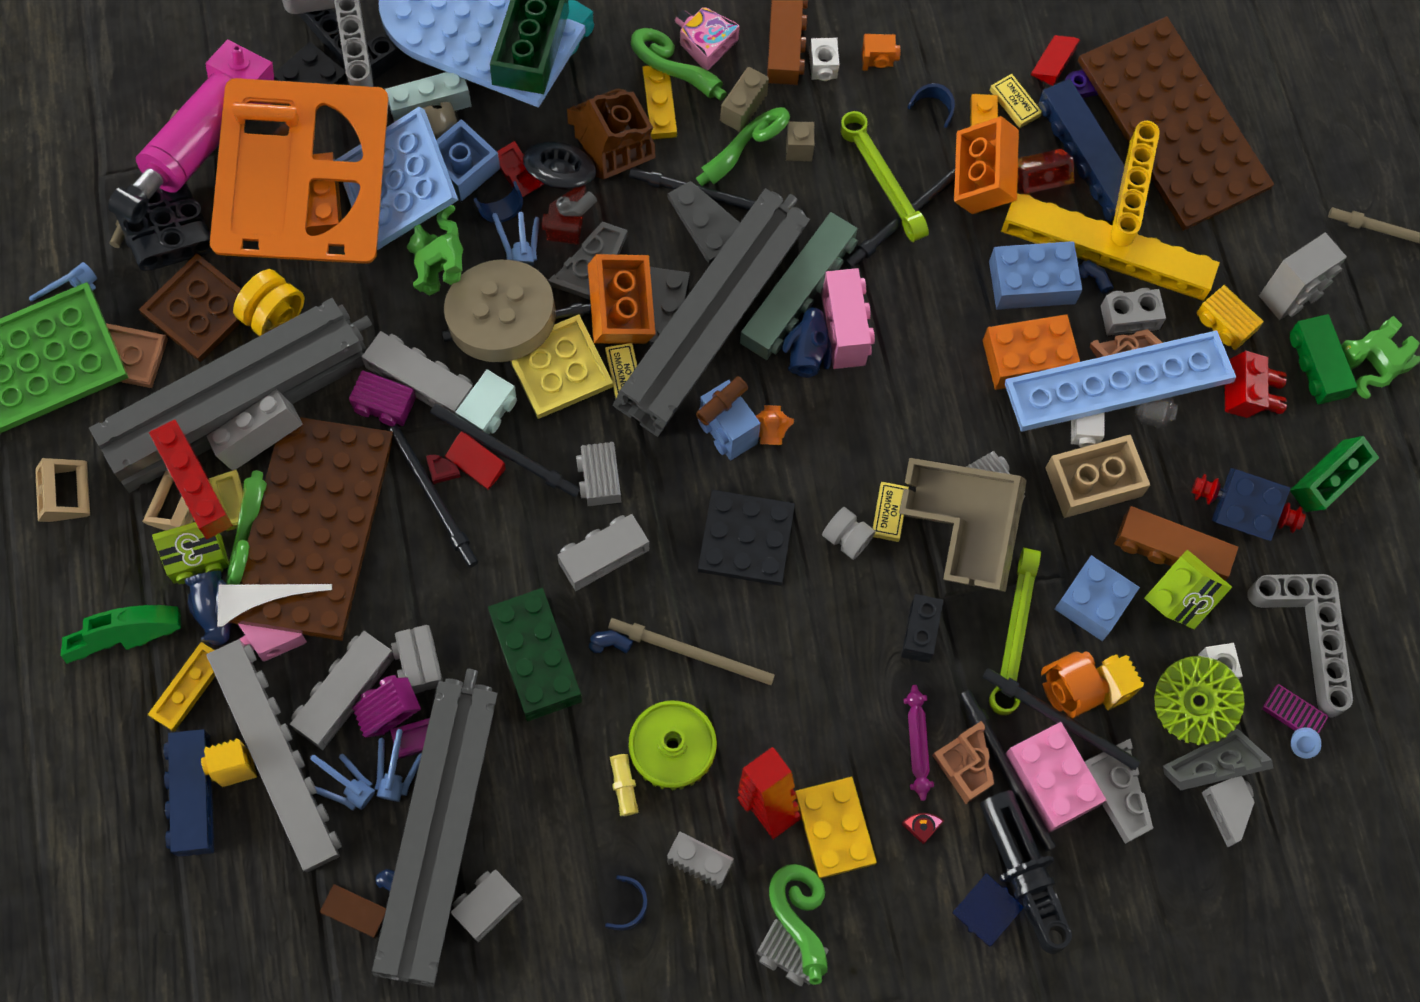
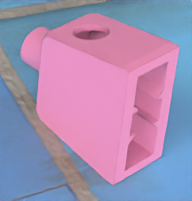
[238,624,307,661]

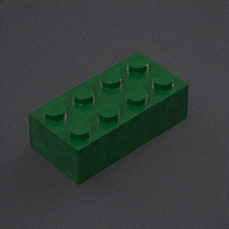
[490,0,569,95]
[488,588,582,722]

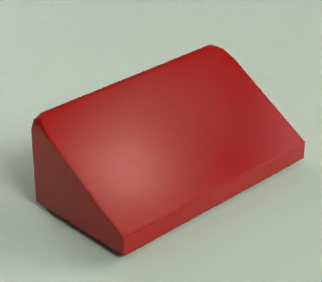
[1031,35,1080,86]
[445,431,506,490]

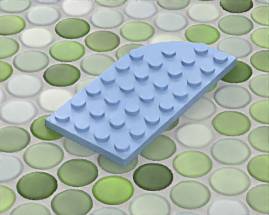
[379,0,585,108]

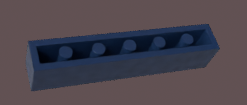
[1038,79,1149,225]

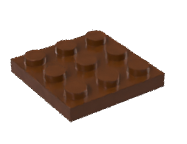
[139,254,242,363]

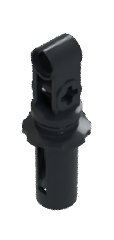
[980,791,1072,954]

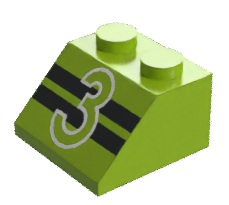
[152,522,229,584]
[1144,550,1232,629]

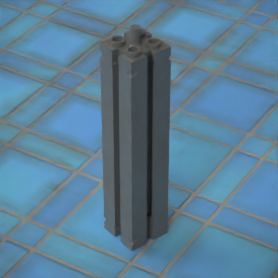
[613,188,810,437]
[89,298,372,493]
[372,669,497,988]

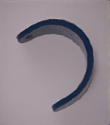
[907,83,955,129]
[474,181,523,223]
[605,875,647,931]

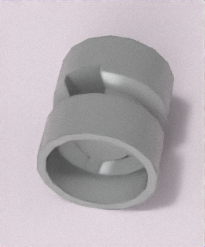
[822,507,876,560]

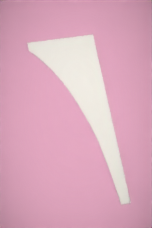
[217,584,332,627]

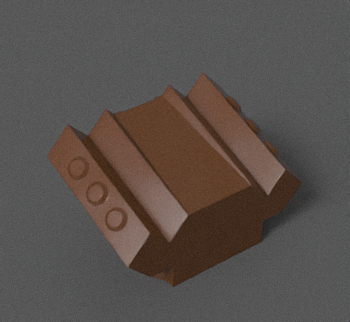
[567,88,656,179]

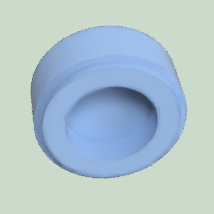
[1291,728,1321,759]

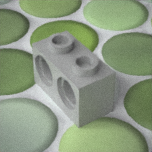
[1100,288,1166,336]

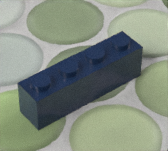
[164,729,214,857]

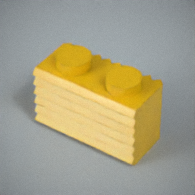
[1197,285,1264,350]
[1096,654,1144,710]
[201,738,257,787]

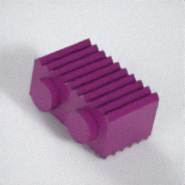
[349,370,416,426]
[352,675,421,737]

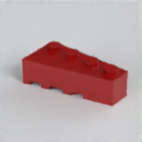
[737,747,801,839]

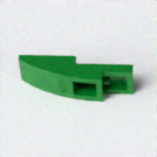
[61,605,181,664]

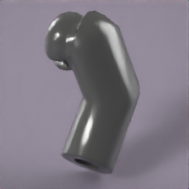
[556,191,597,217]

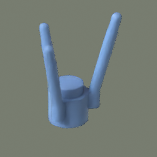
[492,212,539,266]
[29,262,97,301]
[375,729,422,802]
[311,754,375,810]

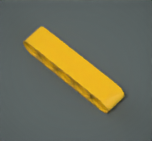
[1111,121,1159,246]

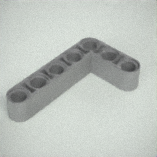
[282,0,373,87]
[1247,574,1353,717]

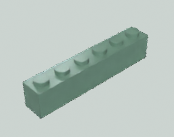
[740,212,858,360]

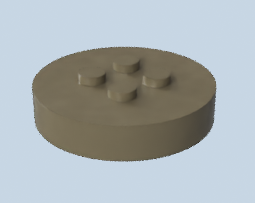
[444,260,556,362]

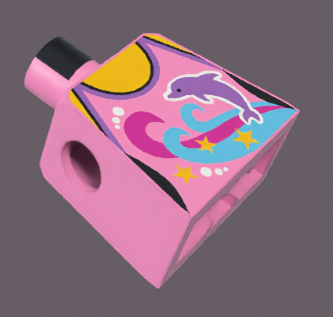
[675,7,739,71]

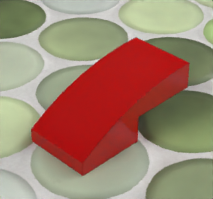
[497,141,544,197]

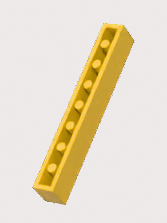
[1001,193,1220,301]

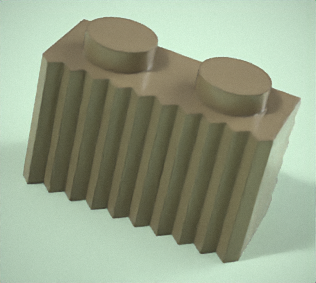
[720,67,769,132]

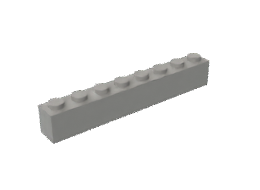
[206,639,342,873]

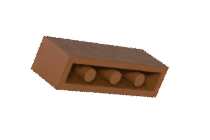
[767,0,808,85]
[1114,506,1238,580]

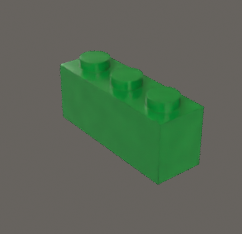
[1290,314,1358,405]
[1290,436,1379,512]

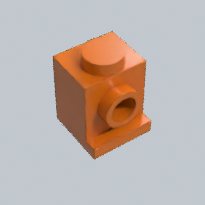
[862,34,900,71]

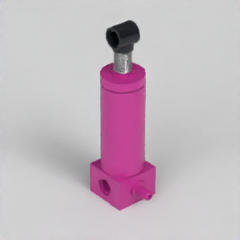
[108,39,275,224]

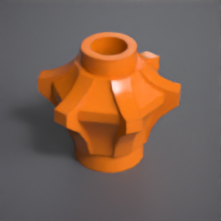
[756,405,794,445]

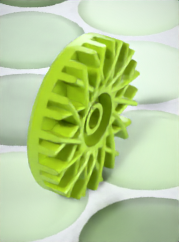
[1154,656,1244,745]
[629,701,717,790]

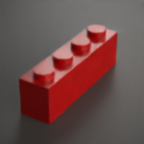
[149,419,233,540]

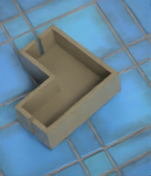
[899,458,1027,592]

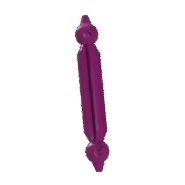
[904,685,934,801]

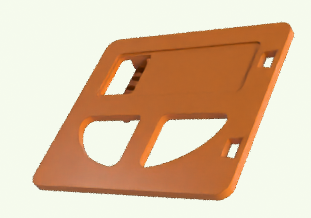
[210,78,389,264]

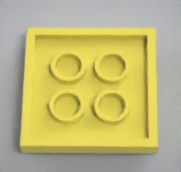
[510,314,613,419]

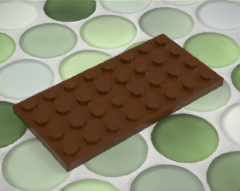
[1078,16,1275,231]
[228,417,393,641]

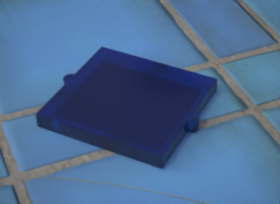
[952,874,1024,947]

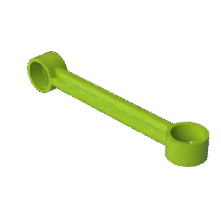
[841,111,929,242]
[989,548,1041,715]

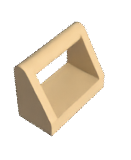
[36,458,90,522]
[143,471,194,531]

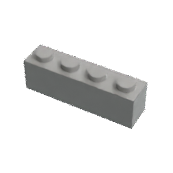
[362,331,473,415]
[290,631,395,750]

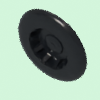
[523,142,596,189]

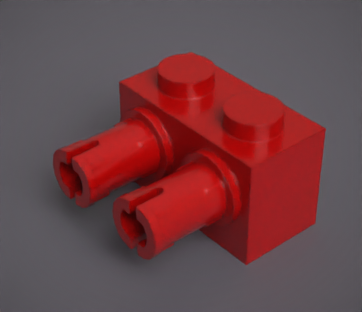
[1225,351,1287,418]

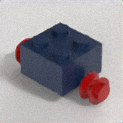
[1191,468,1306,541]

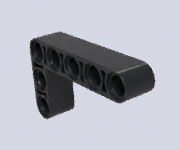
[298,9,409,80]

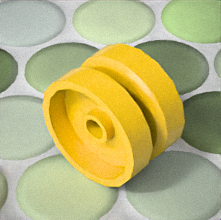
[233,269,305,336]

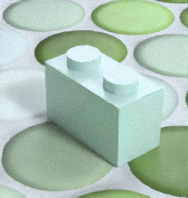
[455,370,517,434]

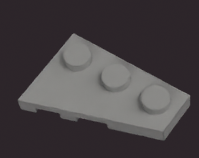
[1085,739,1153,844]

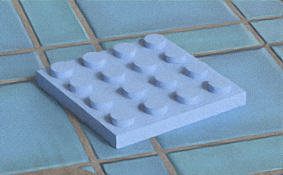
[335,107,458,250]

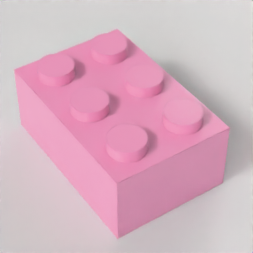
[821,268,875,369]
[1006,722,1106,833]

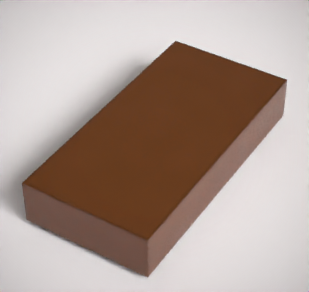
[320,884,386,938]

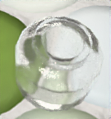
[1135,397,1178,428]

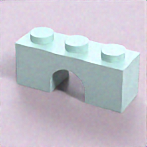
[385,72,471,122]

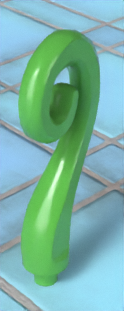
[631,28,727,101]
[696,107,790,186]
[226,470,267,585]
[769,864,828,985]

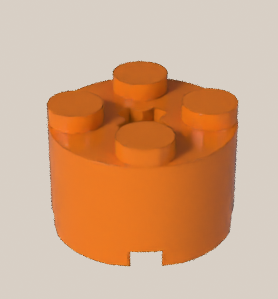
[1041,651,1109,719]

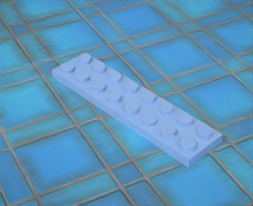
[1005,330,1236,432]

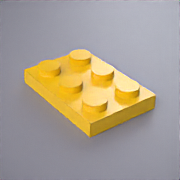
[795,777,877,879]

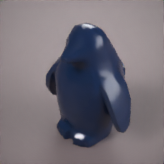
[783,308,832,378]
[185,571,232,646]

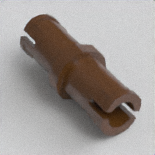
[696,376,748,426]

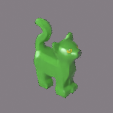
[407,205,463,296]
[1341,316,1420,399]

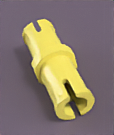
[610,754,639,816]

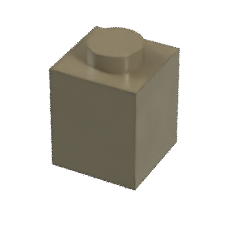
[786,122,814,161]

